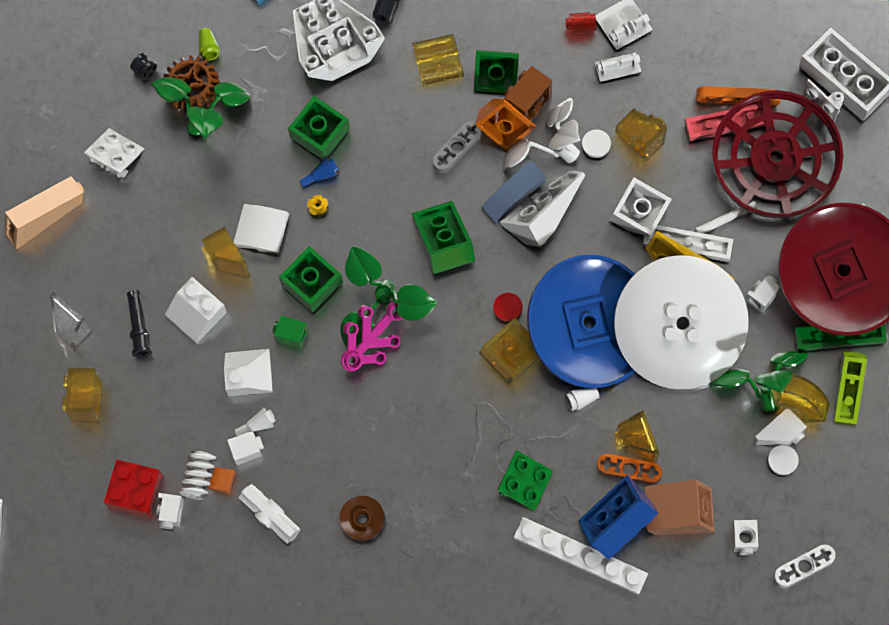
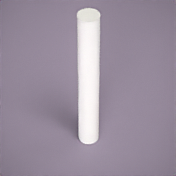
[695,201,757,234]

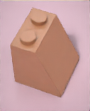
[645,480,715,535]

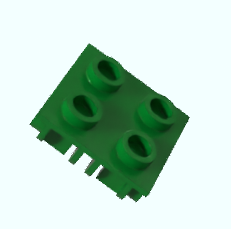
[497,450,553,511]

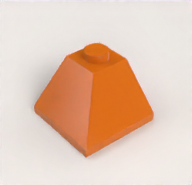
[475,98,536,151]

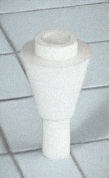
[235,408,276,436]

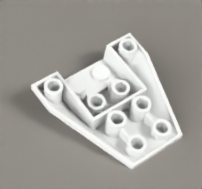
[292,0,385,81]

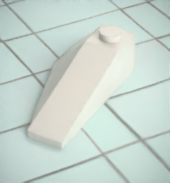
[500,170,585,247]

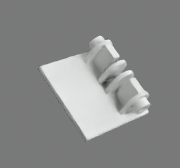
[594,0,653,50]
[803,79,844,123]
[84,128,145,178]

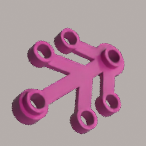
[341,302,403,372]

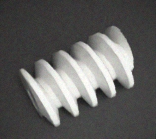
[179,450,217,500]

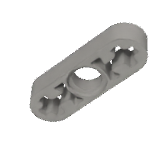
[433,121,481,173]

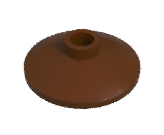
[339,496,385,541]

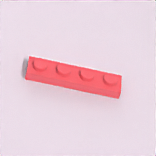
[685,103,774,141]

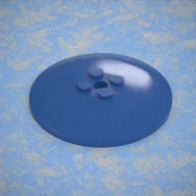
[527,255,635,388]

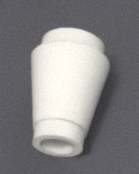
[564,388,599,411]

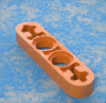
[696,86,781,106]

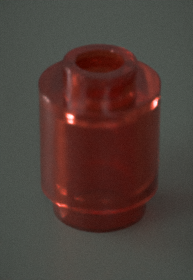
[565,11,597,34]

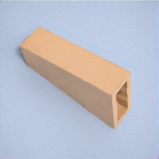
[4,176,84,249]

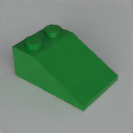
[411,201,475,274]

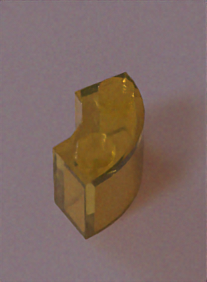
[771,373,830,423]

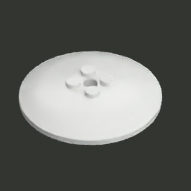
[614,255,748,389]

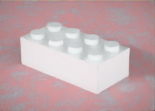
[799,28,889,121]

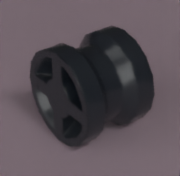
[130,53,157,80]

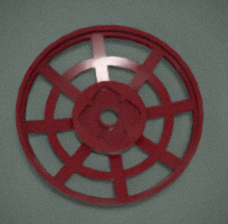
[712,90,843,219]

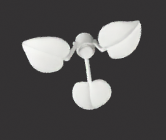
[503,98,580,173]

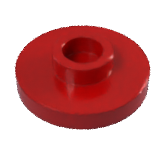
[493,293,523,322]

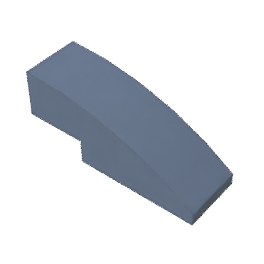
[481,160,546,224]

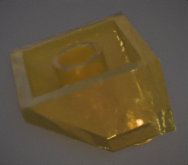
[614,411,660,463]

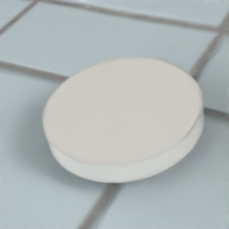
[582,130,611,158]
[768,445,799,475]

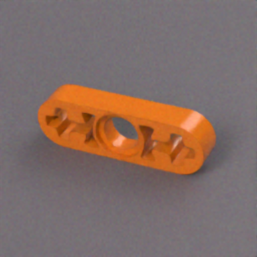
[597,454,662,485]

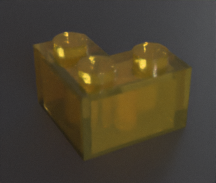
[615,108,667,161]

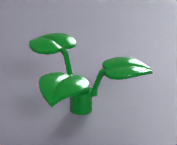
[151,77,250,138]
[340,246,437,347]
[710,351,809,412]

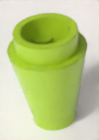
[199,28,220,61]

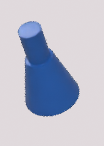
[300,157,339,187]

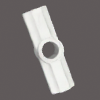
[238,484,301,544]

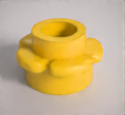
[307,195,328,216]

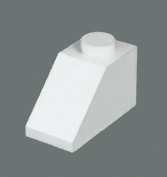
[753,408,807,446]

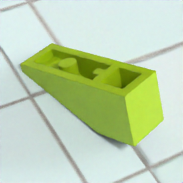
[834,351,867,424]

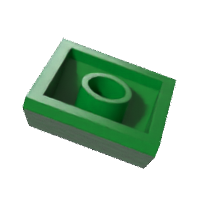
[474,50,519,93]

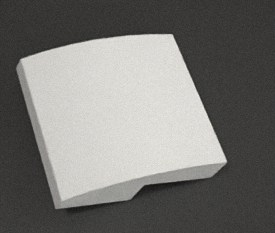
[233,204,289,254]

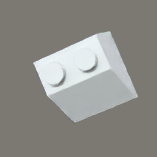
[609,177,672,237]
[165,277,227,344]

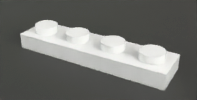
[643,225,733,262]

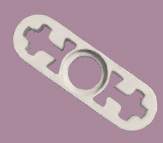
[774,545,835,588]

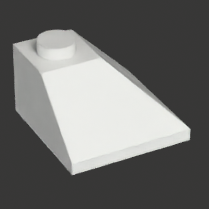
[224,349,273,396]

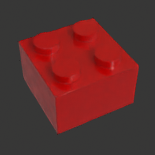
[104,459,163,518]

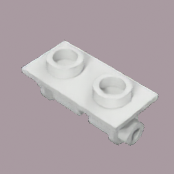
[595,52,641,82]

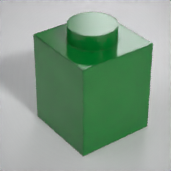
[272,315,308,349]

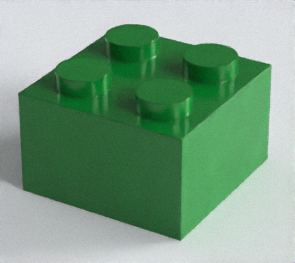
[288,96,350,160]
[279,246,343,313]

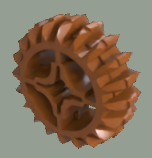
[163,55,220,112]

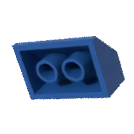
[578,475,658,559]

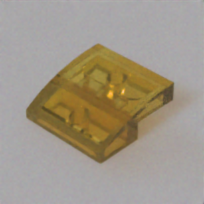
[412,34,464,86]

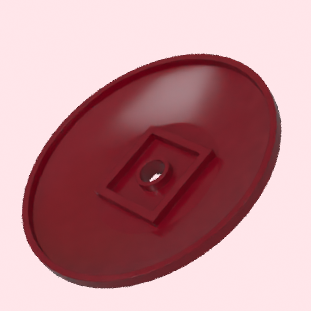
[778,202,889,336]

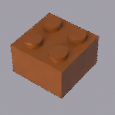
[504,66,552,121]

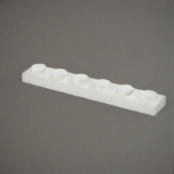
[514,517,648,595]

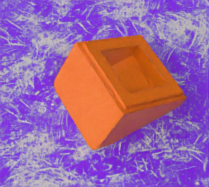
[208,467,236,495]

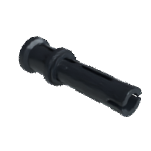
[127,290,152,357]

